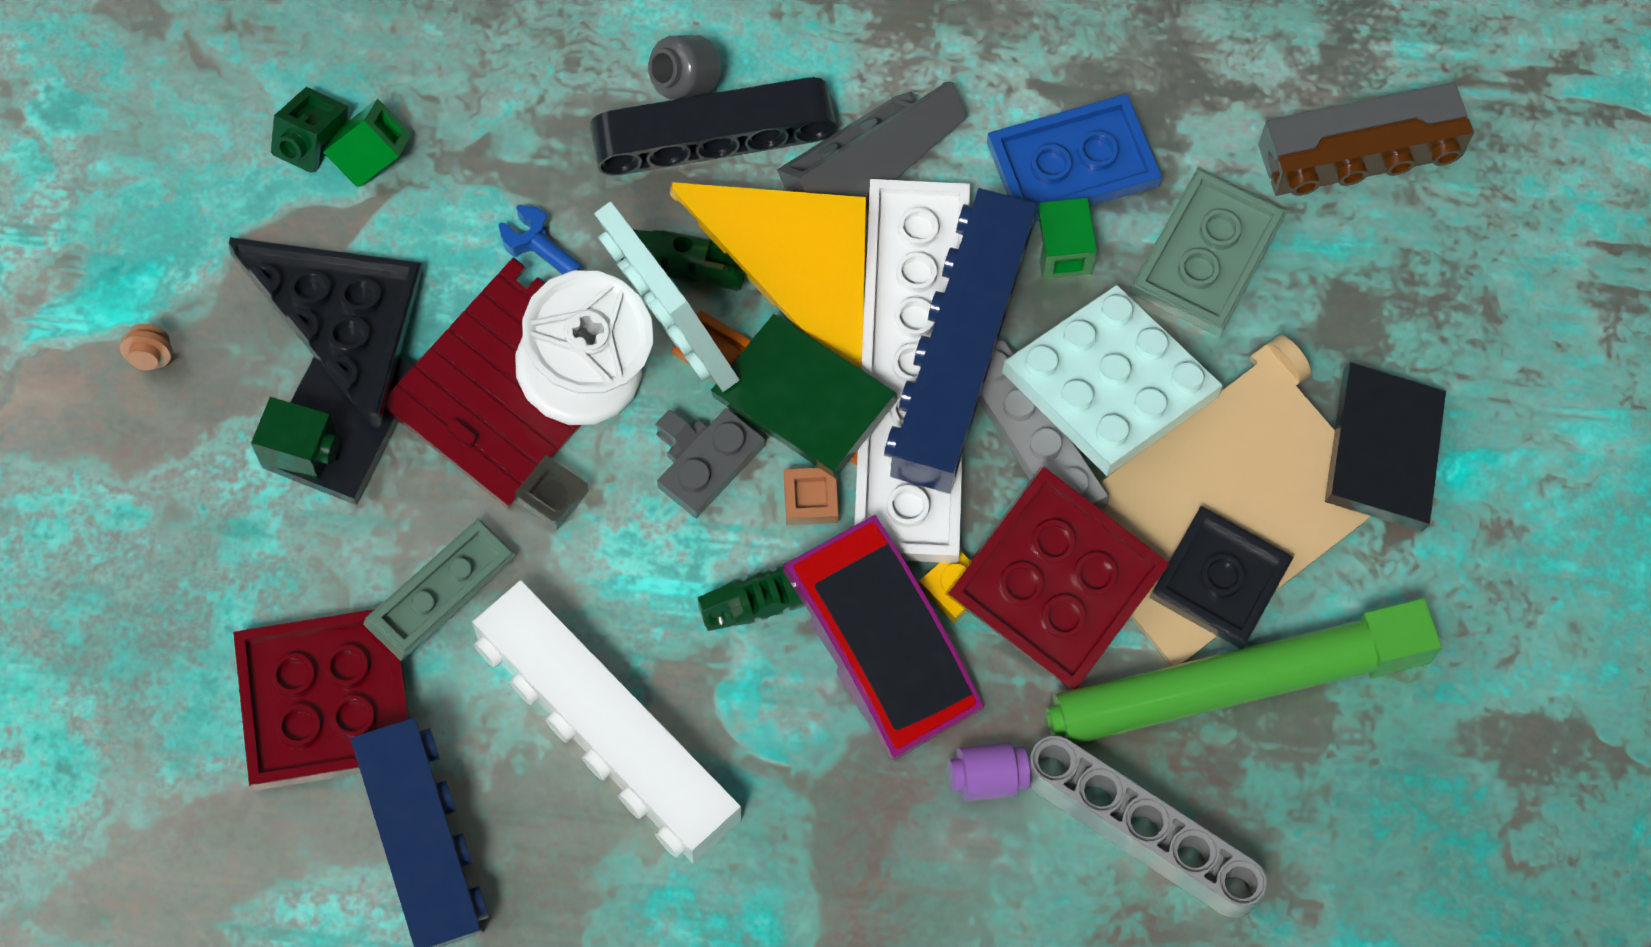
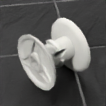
[515,271,653,425]

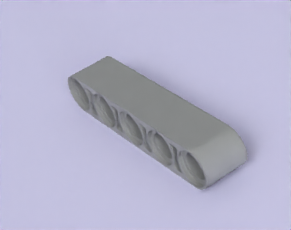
[1029,736,1267,918]

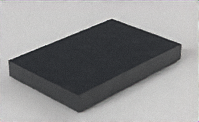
[260,357,415,505]
[1325,362,1446,532]

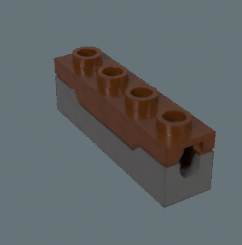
[1258,82,1474,196]

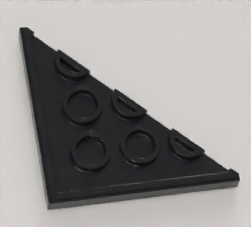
[228,237,423,428]

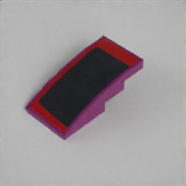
[783,515,984,761]

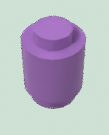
[948,742,1030,802]

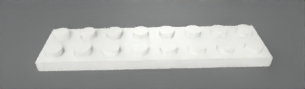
[854,179,970,563]

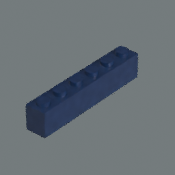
[884,188,1037,494]

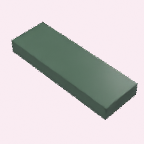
[363,518,516,661]

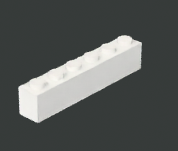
[472,580,741,864]

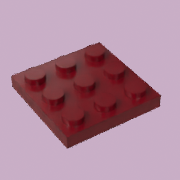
[945,466,1170,690]
[233,609,410,791]

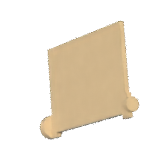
[1100,335,1372,666]

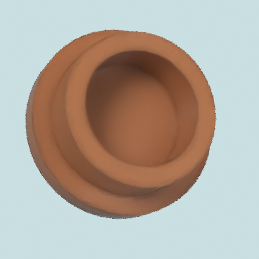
[119,324,172,370]

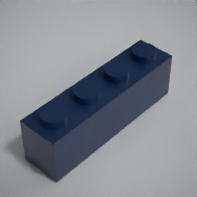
[350,717,489,947]

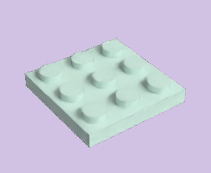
[594,201,739,392]
[1002,285,1223,476]

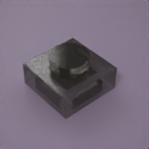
[514,455,589,530]

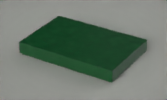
[711,313,898,478]

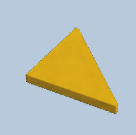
[670,182,866,369]

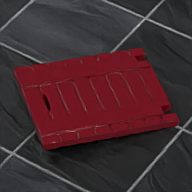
[385,257,582,509]

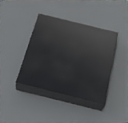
[1149,506,1294,649]

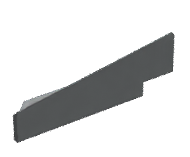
[777,81,966,204]

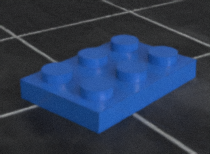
[987,94,1162,222]

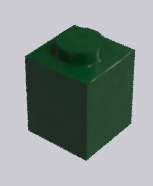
[251,397,340,480]

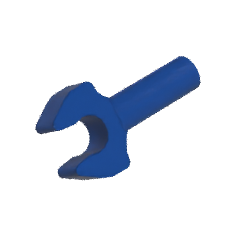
[498,205,584,275]

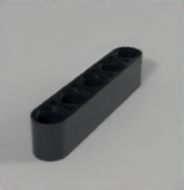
[589,77,837,176]

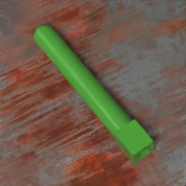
[1046,598,1442,745]

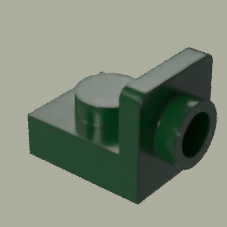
[271,87,349,173]

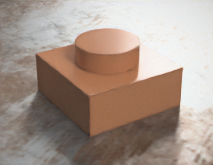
[783,468,838,525]

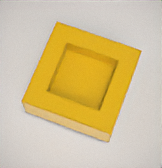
[919,550,970,624]

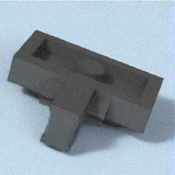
[655,408,765,519]

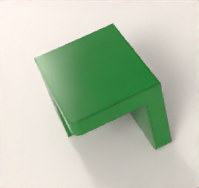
[323,99,412,187]
[1038,198,1097,279]

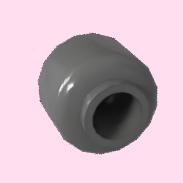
[648,35,721,100]

